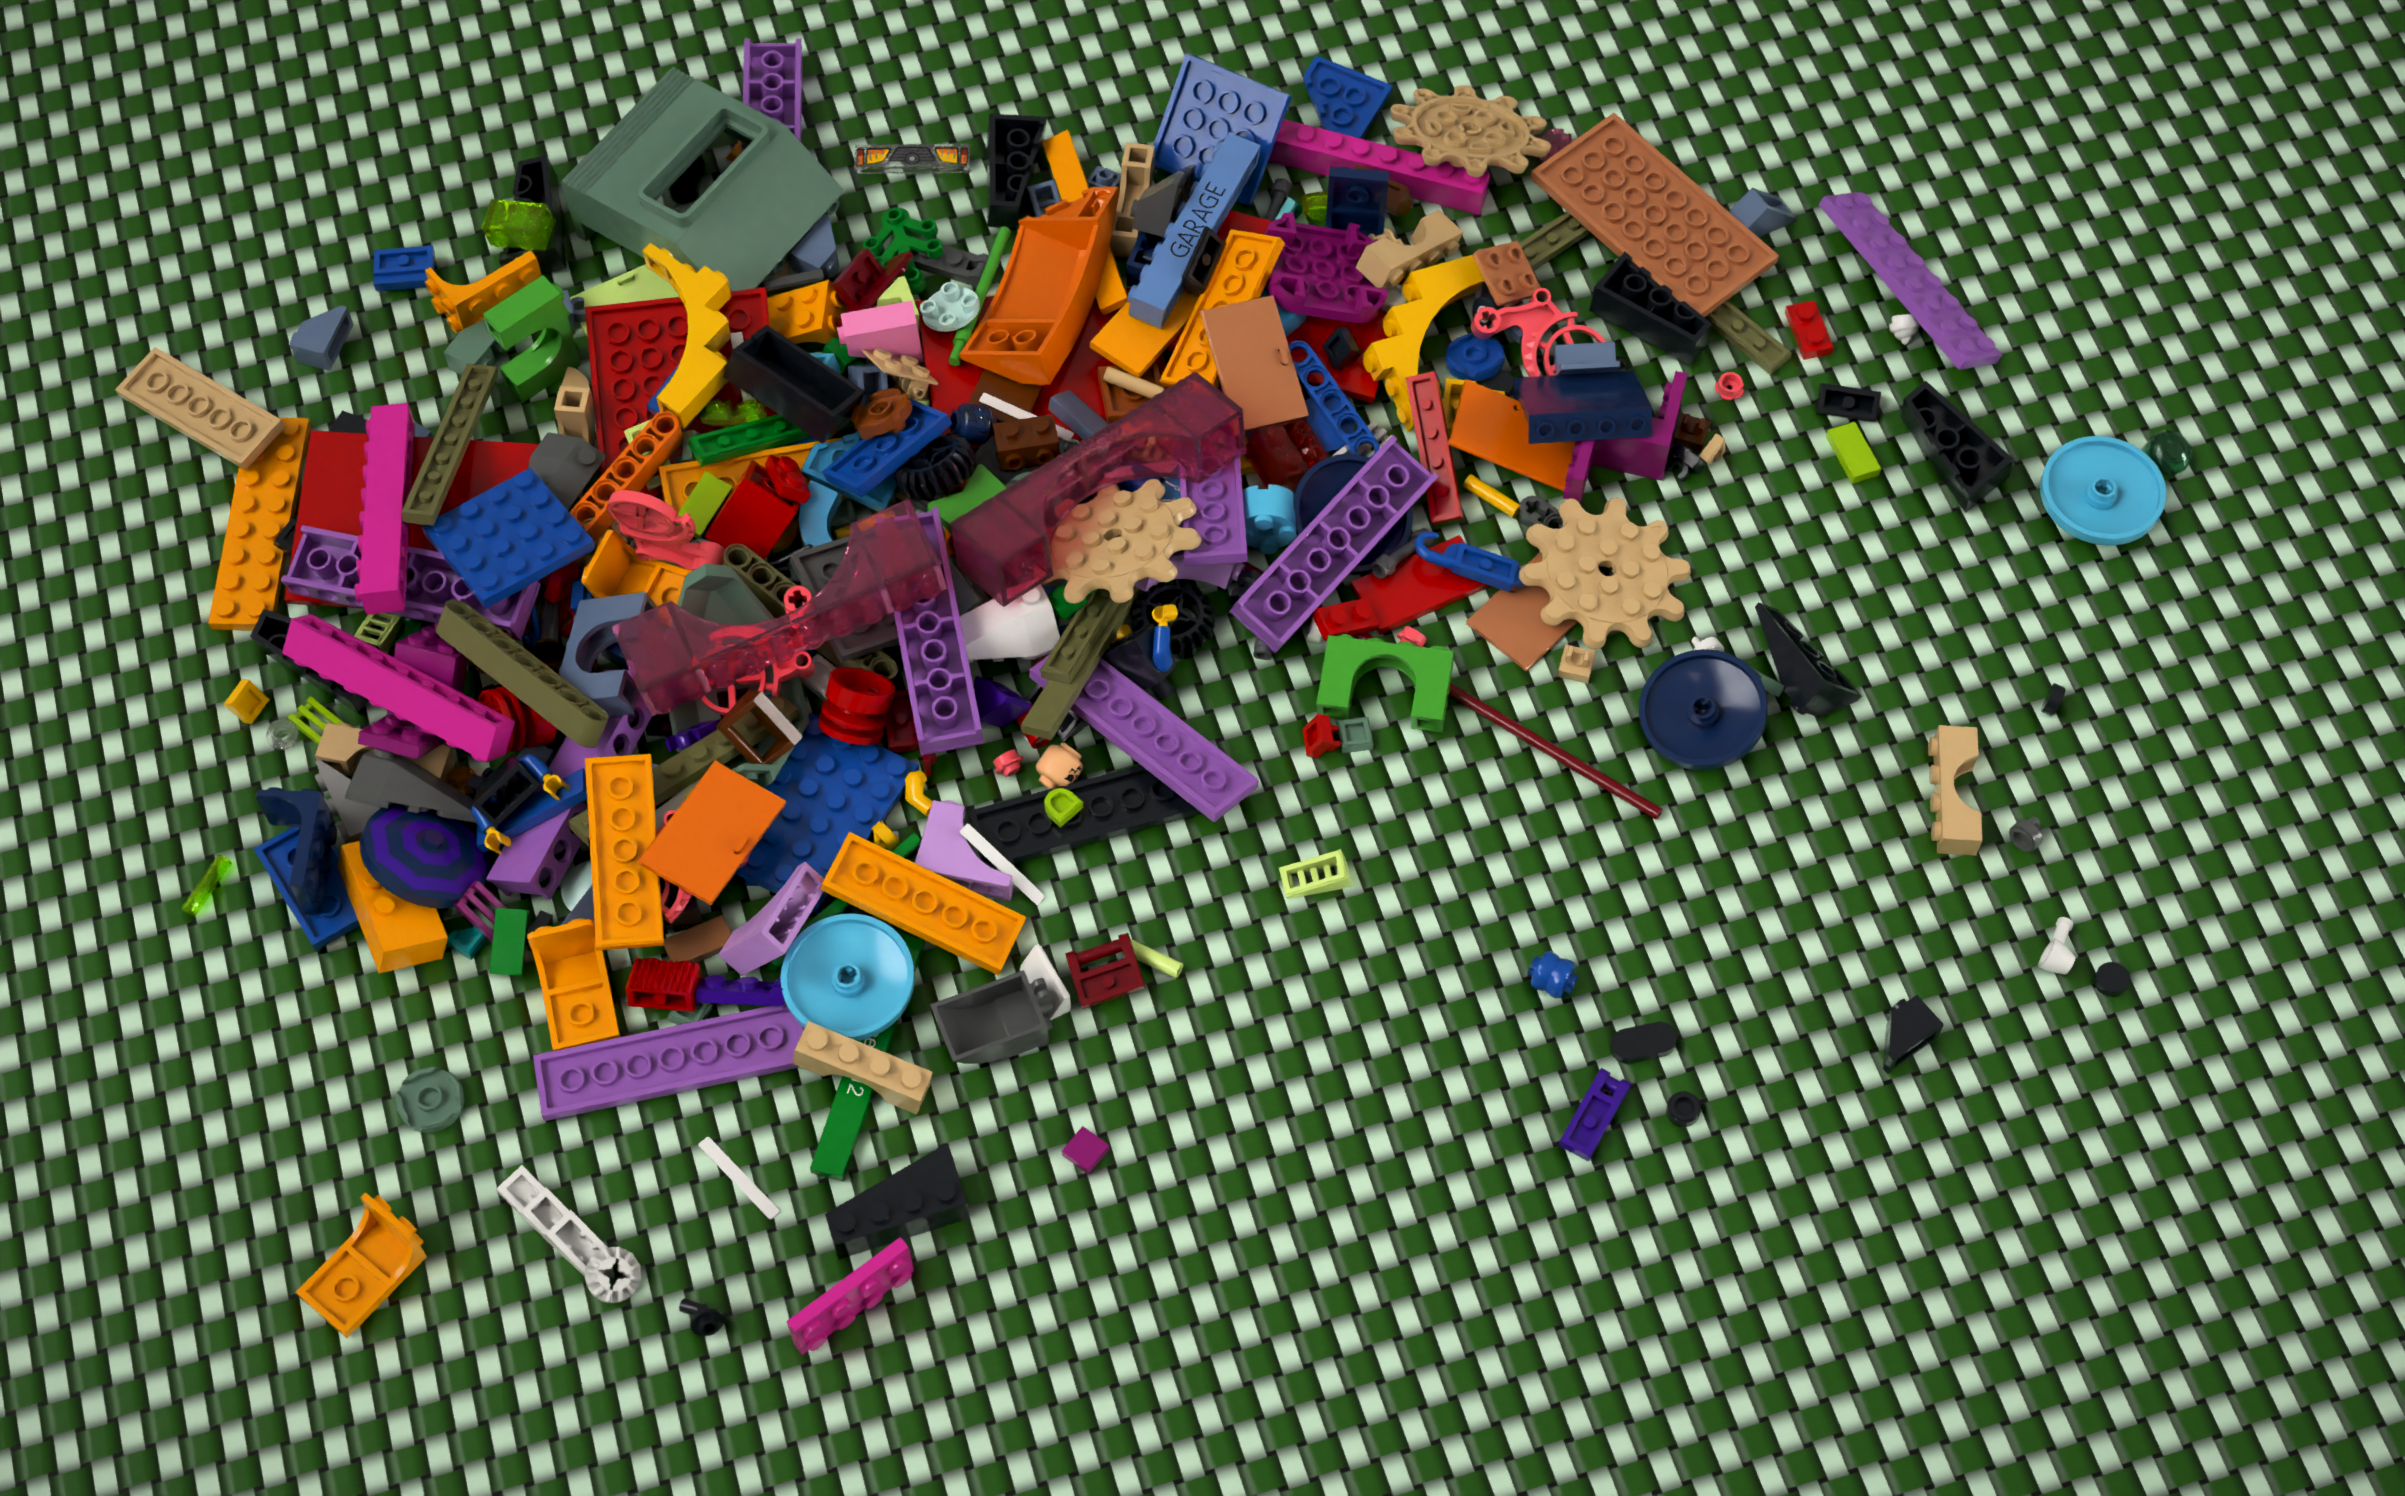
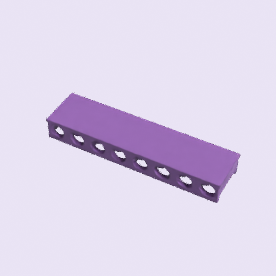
[742,38,803,152]
[1229,435,1439,654]
[876,506,984,755]
[281,525,541,640]
[486,669,665,900]

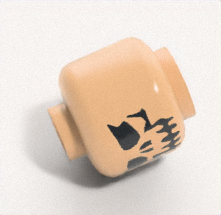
[1036,742,1083,789]

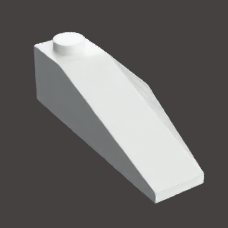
[960,580,1060,663]

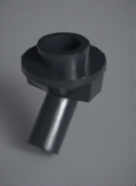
[679,1298,724,1336]

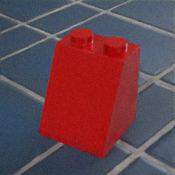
[704,460,800,565]

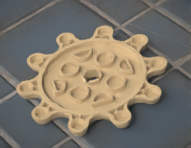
[1390,85,1551,177]
[1030,479,1202,603]
[1519,497,1691,650]

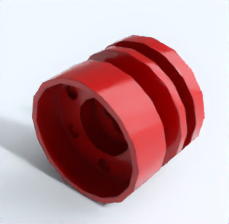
[818,667,895,745]
[478,686,557,754]

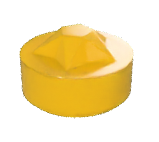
[871,821,901,851]

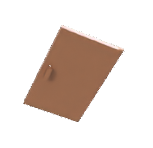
[1200,295,1309,434]
[1466,552,1578,671]

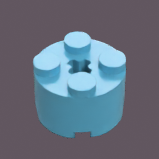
[1242,484,1297,554]

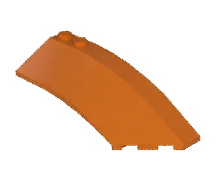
[959,187,1120,386]

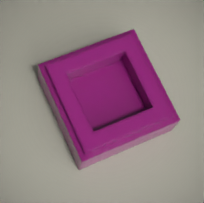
[1062,1126,1109,1175]

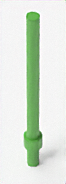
[948,227,1011,366]

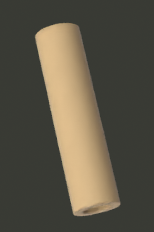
[1103,366,1165,402]

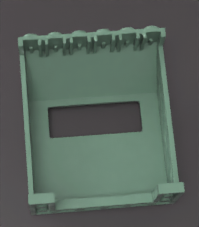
[561,67,845,291]

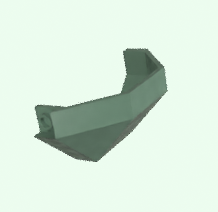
[660,564,809,788]

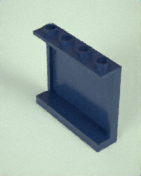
[1514,371,1652,444]

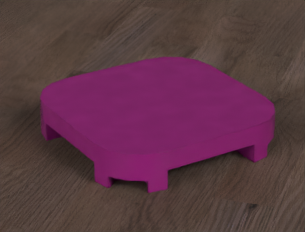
[1264,213,1388,323]

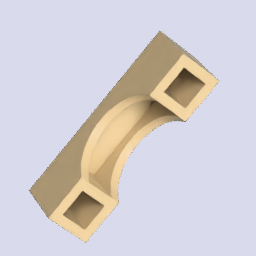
[1110,142,1155,258]
[1355,210,1463,289]
[315,723,455,783]
[1928,725,1982,856]
[793,1021,933,1115]

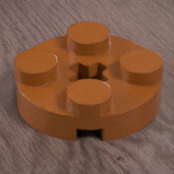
[851,388,913,440]

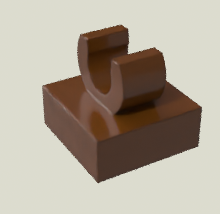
[1672,413,1711,452]

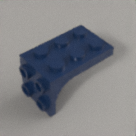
[1325,166,1389,236]
[256,787,337,915]

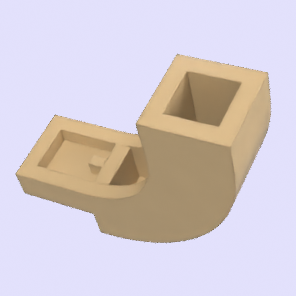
[554,386,595,498]

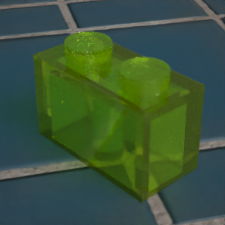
[481,199,555,251]

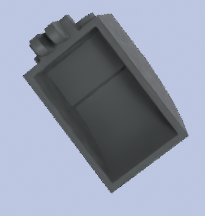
[930,970,1054,1064]

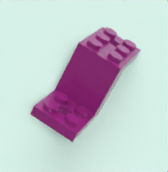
[1563,371,1688,505]
[358,623,470,759]

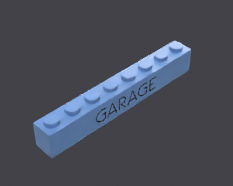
[1127,132,1261,329]

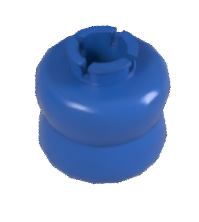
[1527,951,1579,999]

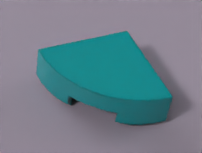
[1274,197,1304,221]
[446,926,488,960]

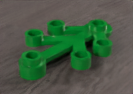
[863,208,944,295]

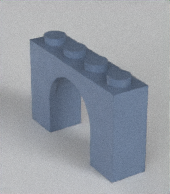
[559,592,660,717]

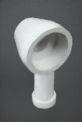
[2038,917,2076,975]

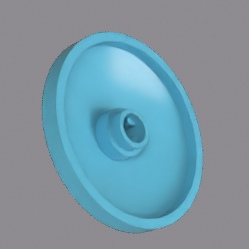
[2040,436,2166,545]
[780,913,915,1041]

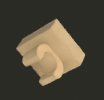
[1557,644,1596,684]

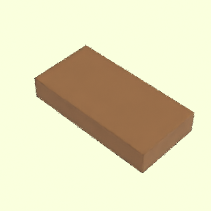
[664,915,731,964]

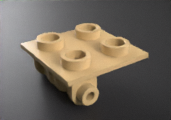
[862,348,938,400]

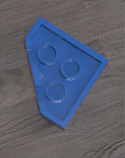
[1303,56,1393,139]

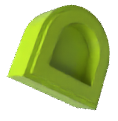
[1044,788,1084,828]

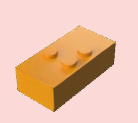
[337,841,448,973]

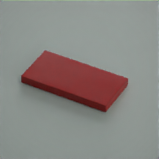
[1350,535,1489,635]

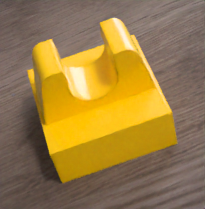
[224,679,269,724]

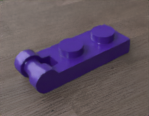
[695,975,786,1006]
[1558,1068,1632,1162]

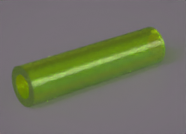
[181,855,232,917]

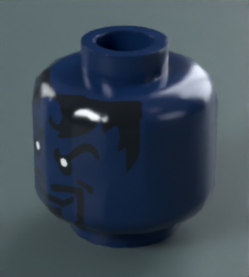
[949,403,997,444]

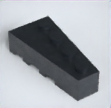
[987,114,1047,228]
[499,155,566,274]
[1589,252,1712,365]
[1900,381,2014,513]
[250,609,380,715]
[825,1143,970,1260]

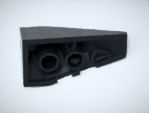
[1755,602,1862,718]

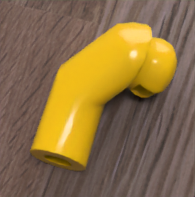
[905,771,933,817]

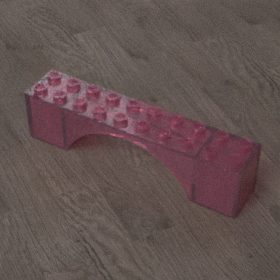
[950,371,1246,607]
[611,499,947,716]

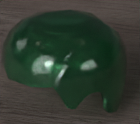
[2142,430,2193,476]

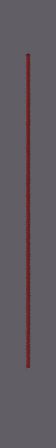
[1100,475,1663,820]

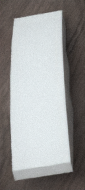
[496,1165,617,1276]

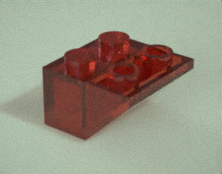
[1243,418,1329,493]

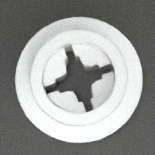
[585,1247,641,1303]

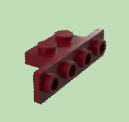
[831,248,913,327]
[885,690,937,776]

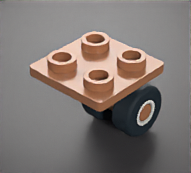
[1472,241,1541,329]

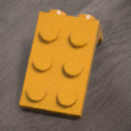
[425,250,542,334]
[768,280,848,344]
[581,529,692,631]
[527,918,620,1051]
[296,1193,427,1338]

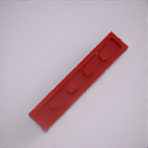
[1406,371,1464,525]

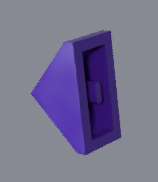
[974,676,1032,728]

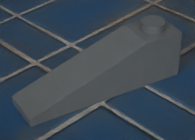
[1130,164,1197,237]
[528,432,606,511]
[345,748,477,823]

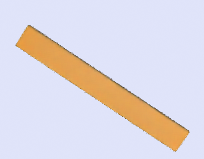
[1042,130,1128,315]

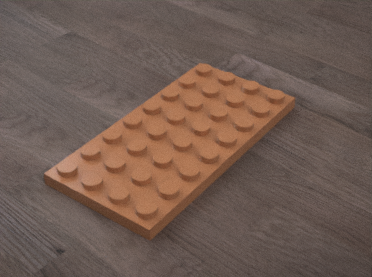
[1530,113,1779,317]

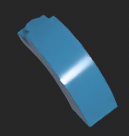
[799,480,843,547]

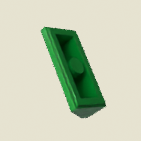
[490,908,529,976]

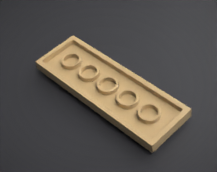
[115,347,286,470]

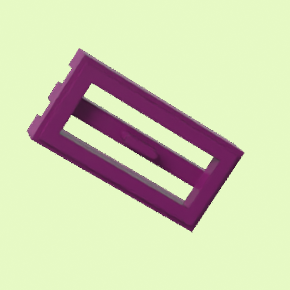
[453,881,506,942]

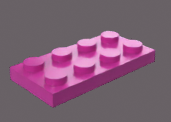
[786,1237,914,1355]

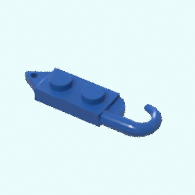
[1415,531,1528,592]

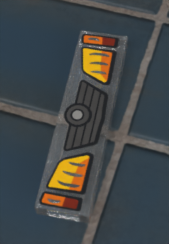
[854,144,971,174]

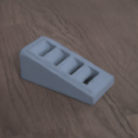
[1027,179,1062,217]

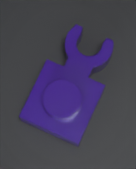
[665,719,720,751]

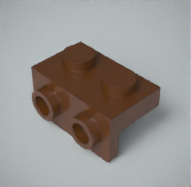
[993,414,1060,471]

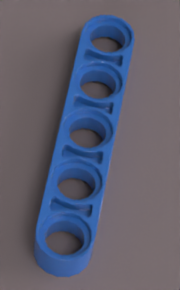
[1288,341,1380,458]

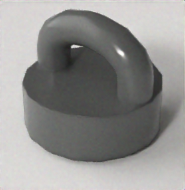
[2009,816,2043,852]

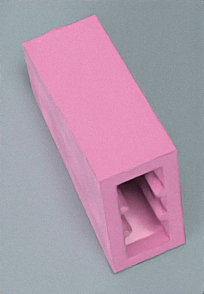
[837,301,924,363]

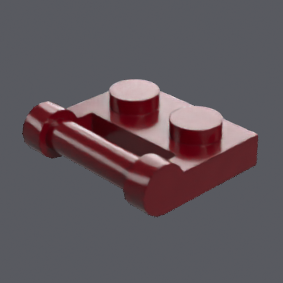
[1065,933,1146,1009]

